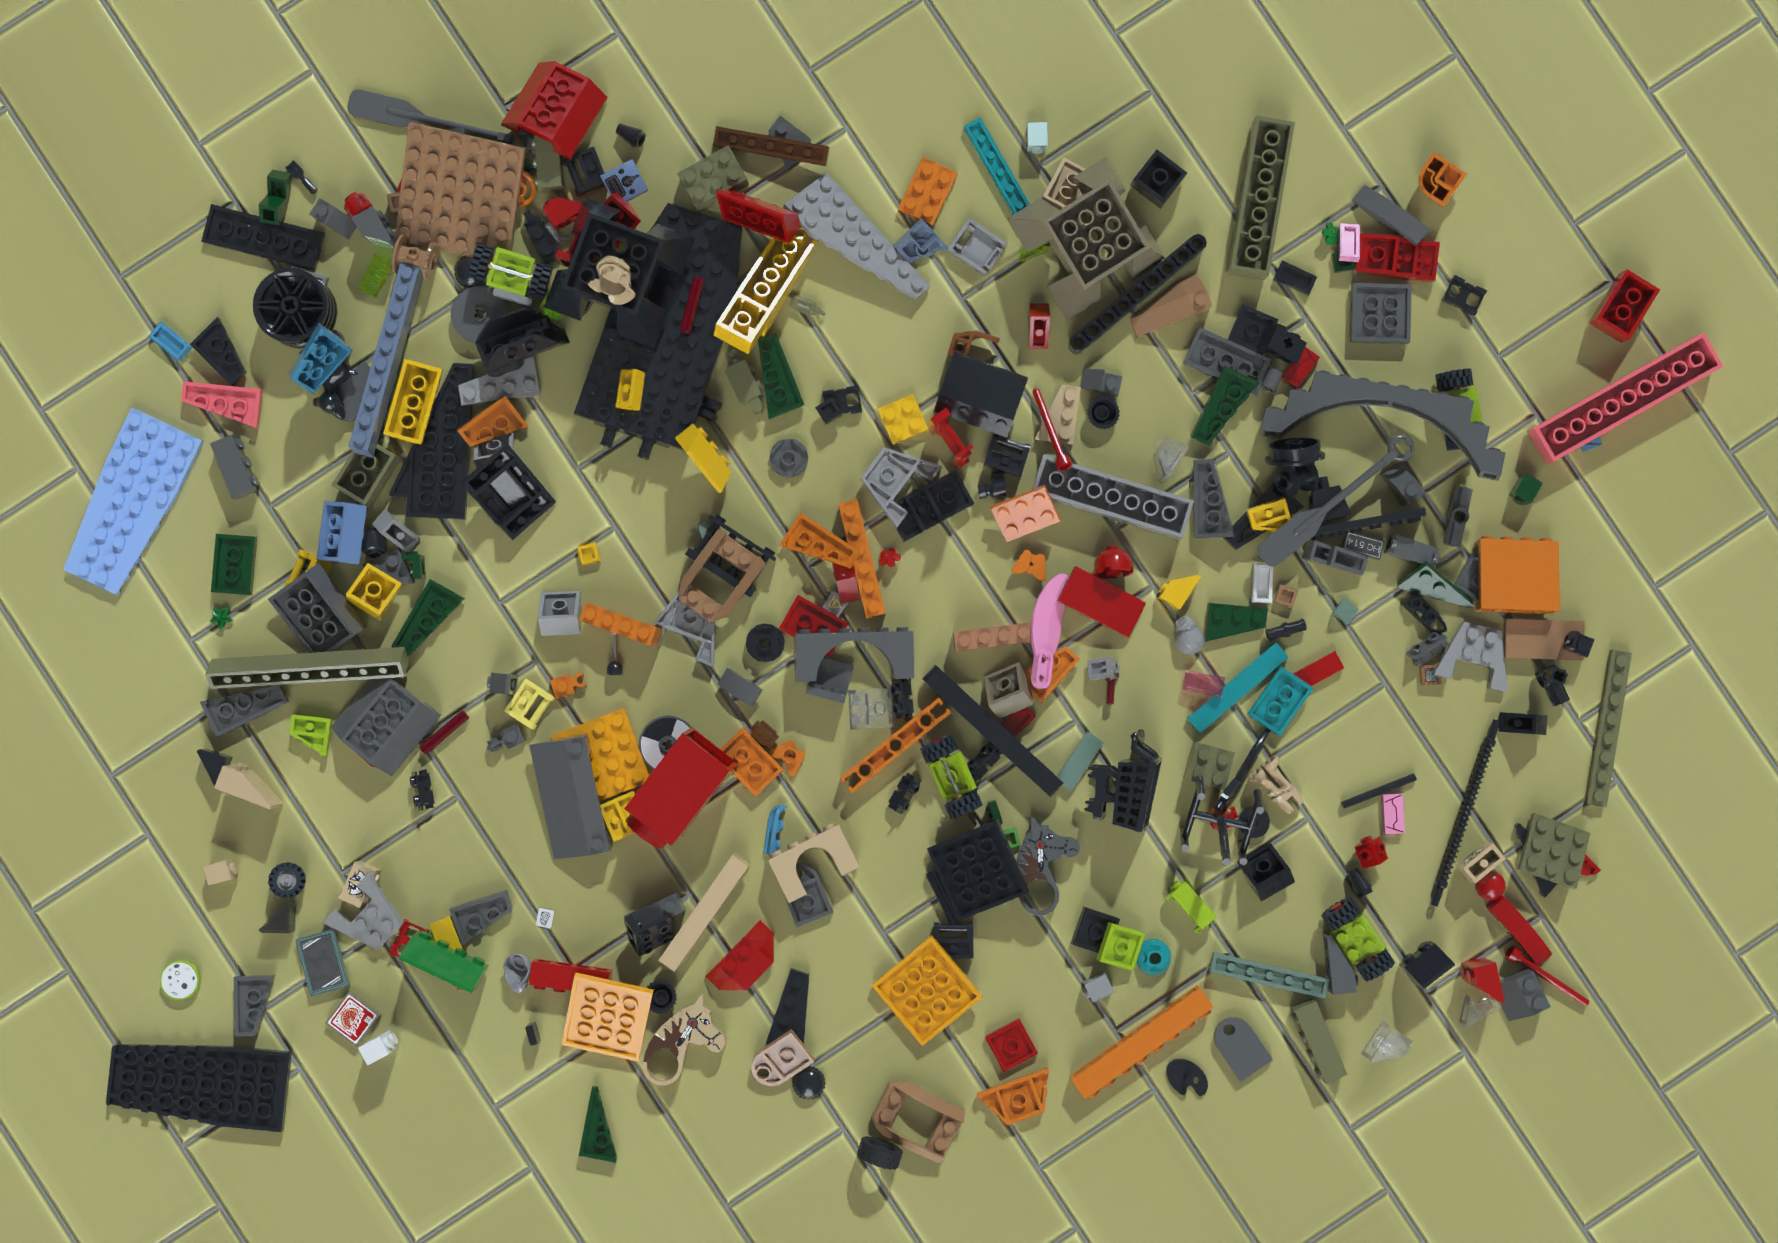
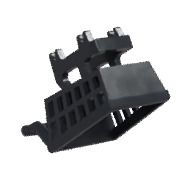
[1084,729,1162,832]

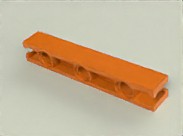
[840,697,951,793]

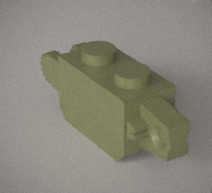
[725,349,764,415]

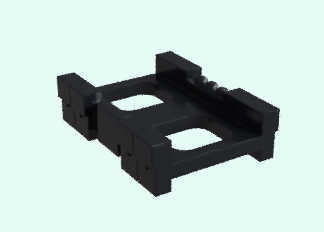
[1441,275,1488,316]
[822,385,862,415]

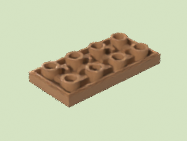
[1504,619,1585,660]

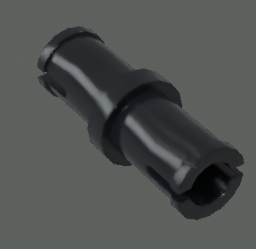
[1265,618,1307,641]

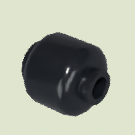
[361,527,387,558]

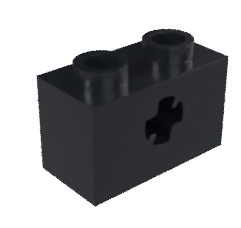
[1257,324,1307,364]

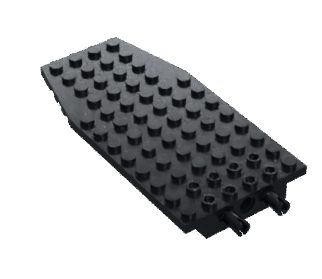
[574,203,742,460]

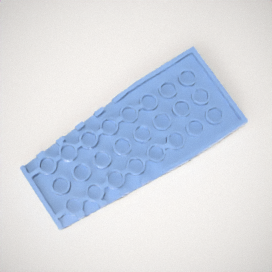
[64,407,204,594]

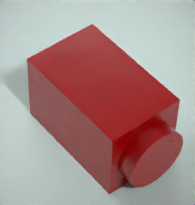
[624,727,738,849]

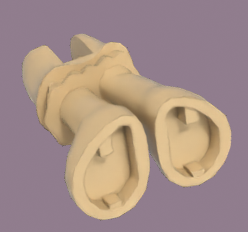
[1248,755,1304,814]

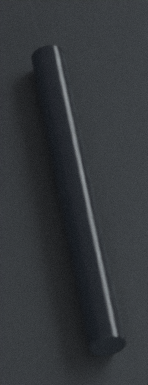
[1341,773,1417,809]

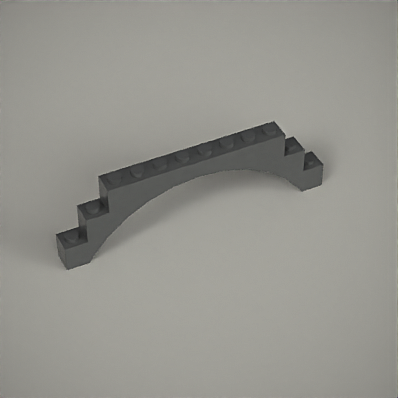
[1261,370,1506,481]

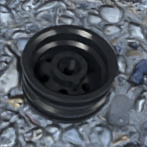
[253,268,338,348]

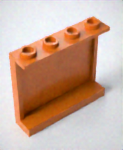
[1474,536,1560,614]

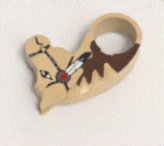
[643,995,726,1086]

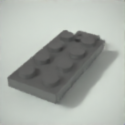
[1182,327,1283,397]

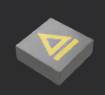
[822,591,849,617]

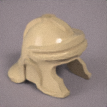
[588,256,636,305]

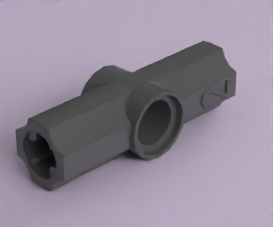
[1443,486,1473,547]

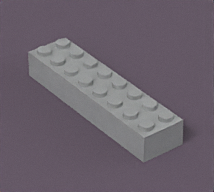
[1032,454,1194,540]

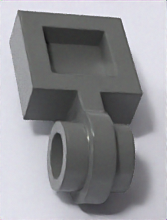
[487,723,526,753]

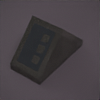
[259,901,296,933]

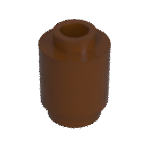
[750,720,779,748]

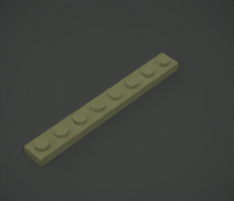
[1585,650,1632,807]

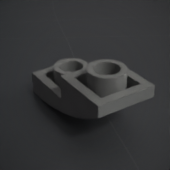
[718,668,762,706]

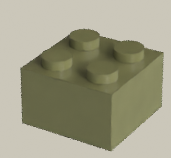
[1183,742,1235,790]

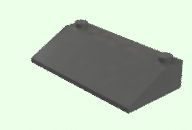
[529,733,612,859]

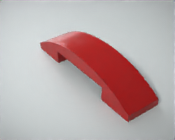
[1486,895,1552,966]

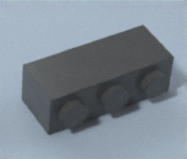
[210,435,259,499]

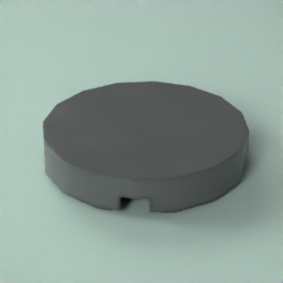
[770,439,809,478]

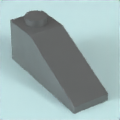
[624,891,686,927]
[1323,932,1359,995]

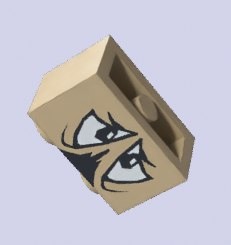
[1456,842,1506,884]
[338,860,381,908]

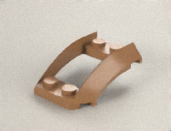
[679,529,766,623]
[870,1080,965,1163]

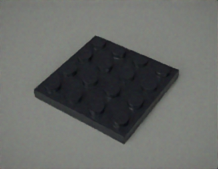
[927,819,1030,921]

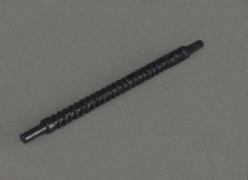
[1430,719,1501,907]

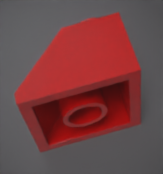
[1460,957,1505,1003]

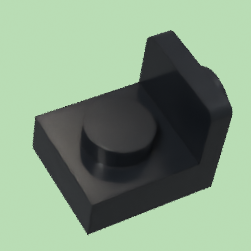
[1563,631,1595,658]

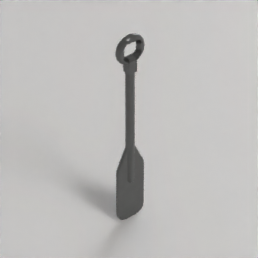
[347,89,532,153]
[1257,435,1415,567]

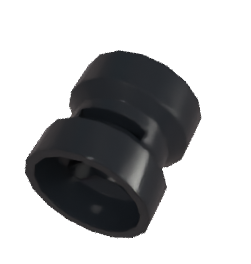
[699,396,723,422]

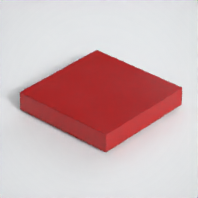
[985,1018,1038,1072]

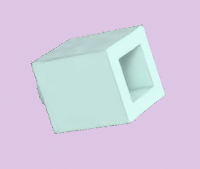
[1026,122,1048,154]

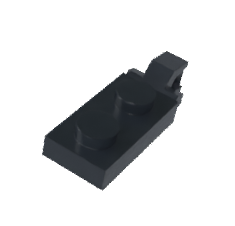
[523,210,559,264]

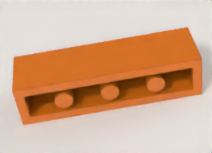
[579,602,663,648]

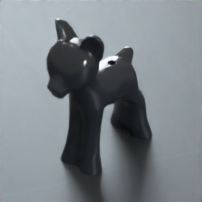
[299,330,358,420]

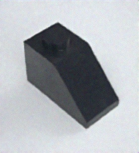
[1499,712,1548,735]

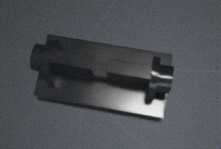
[891,679,914,719]
[967,742,1002,782]
[409,769,435,811]
[888,772,922,814]

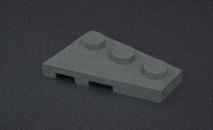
[234,975,275,1037]

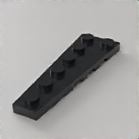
[1310,508,1426,540]

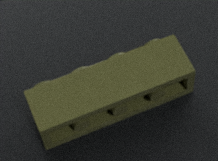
[531,135,565,193]
[1290,998,1348,1084]

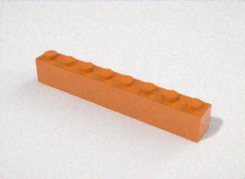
[1070,985,1213,1099]

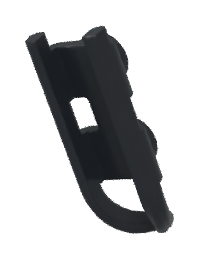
[1400,592,1447,633]

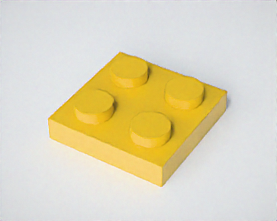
[877,394,928,445]

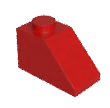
[604,192,642,229]
[542,197,582,231]
[1028,303,1050,349]
[832,563,860,604]

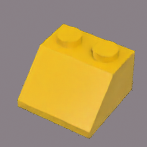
[346,563,402,621]

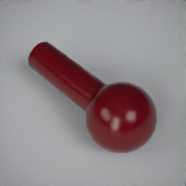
[1105,673,1119,705]

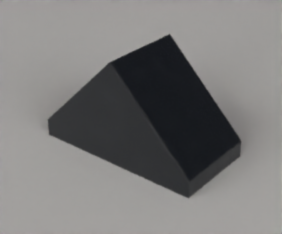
[197,749,233,786]

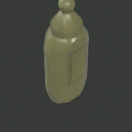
[789,295,825,316]

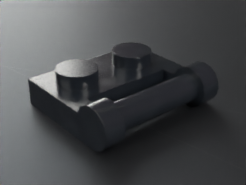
[562,146,605,197]
[983,433,1031,477]
[934,922,974,959]

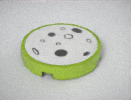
[160,960,201,1000]

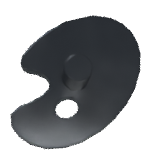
[1166,1059,1208,1096]

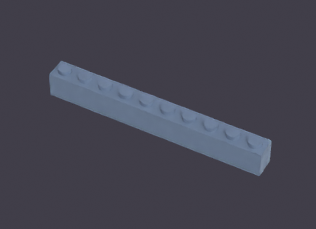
[348,263,424,457]

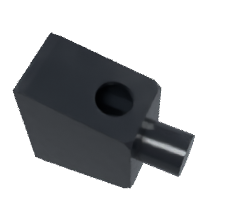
[1309,476,1351,521]

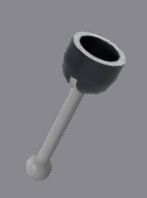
[607,632,623,675]

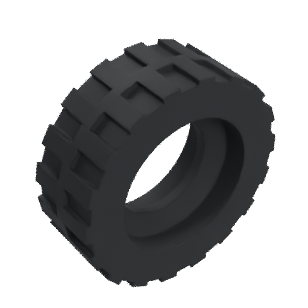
[857,1136,903,1170]

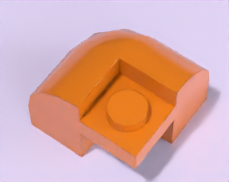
[1419,152,1467,207]

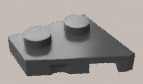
[768,116,811,170]
[363,548,415,584]

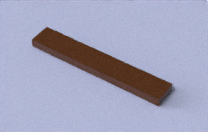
[713,126,830,167]

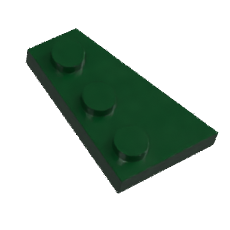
[1205,603,1268,642]

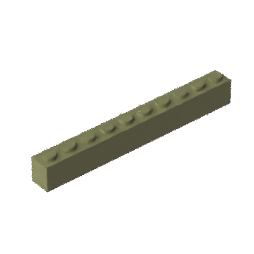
[205,647,409,689]

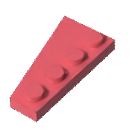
[181,381,263,429]

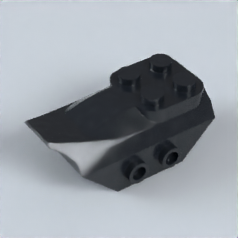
[475,307,570,377]

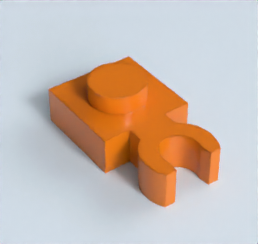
[550,673,588,699]

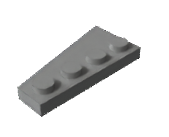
[458,356,540,406]

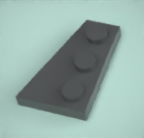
[449,890,513,946]

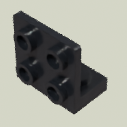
[624,915,674,957]

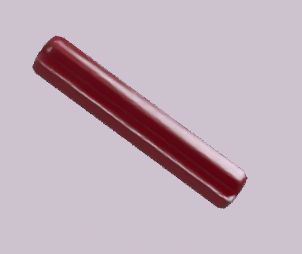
[680,277,704,334]
[419,710,469,754]

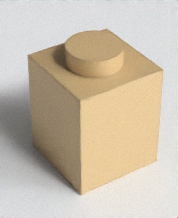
[203,859,238,886]

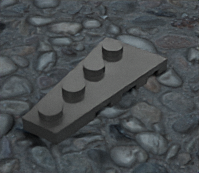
[1194,459,1235,538]

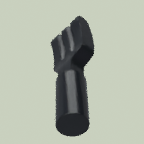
[285,160,318,194]

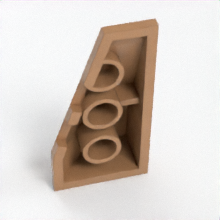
[1130,274,1213,337]

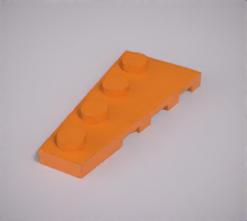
[780,512,861,569]

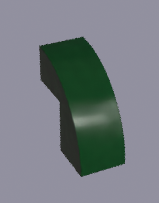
[259,170,292,226]

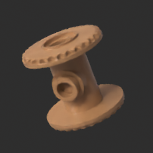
[391,235,439,281]

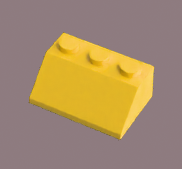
[675,424,732,493]

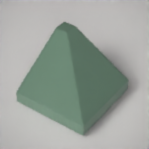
[1331,598,1359,625]

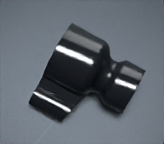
[978,471,1007,499]

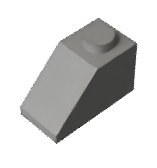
[372,509,420,552]

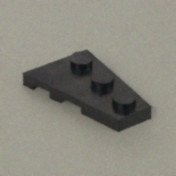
[190,317,247,386]

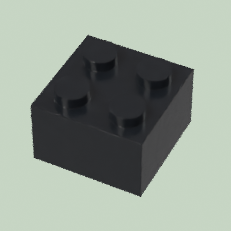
[1130,149,1187,209]

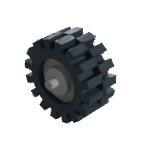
[268,862,306,898]

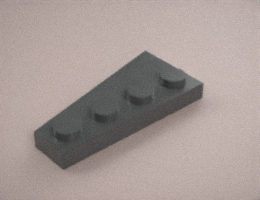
[200,685,289,737]

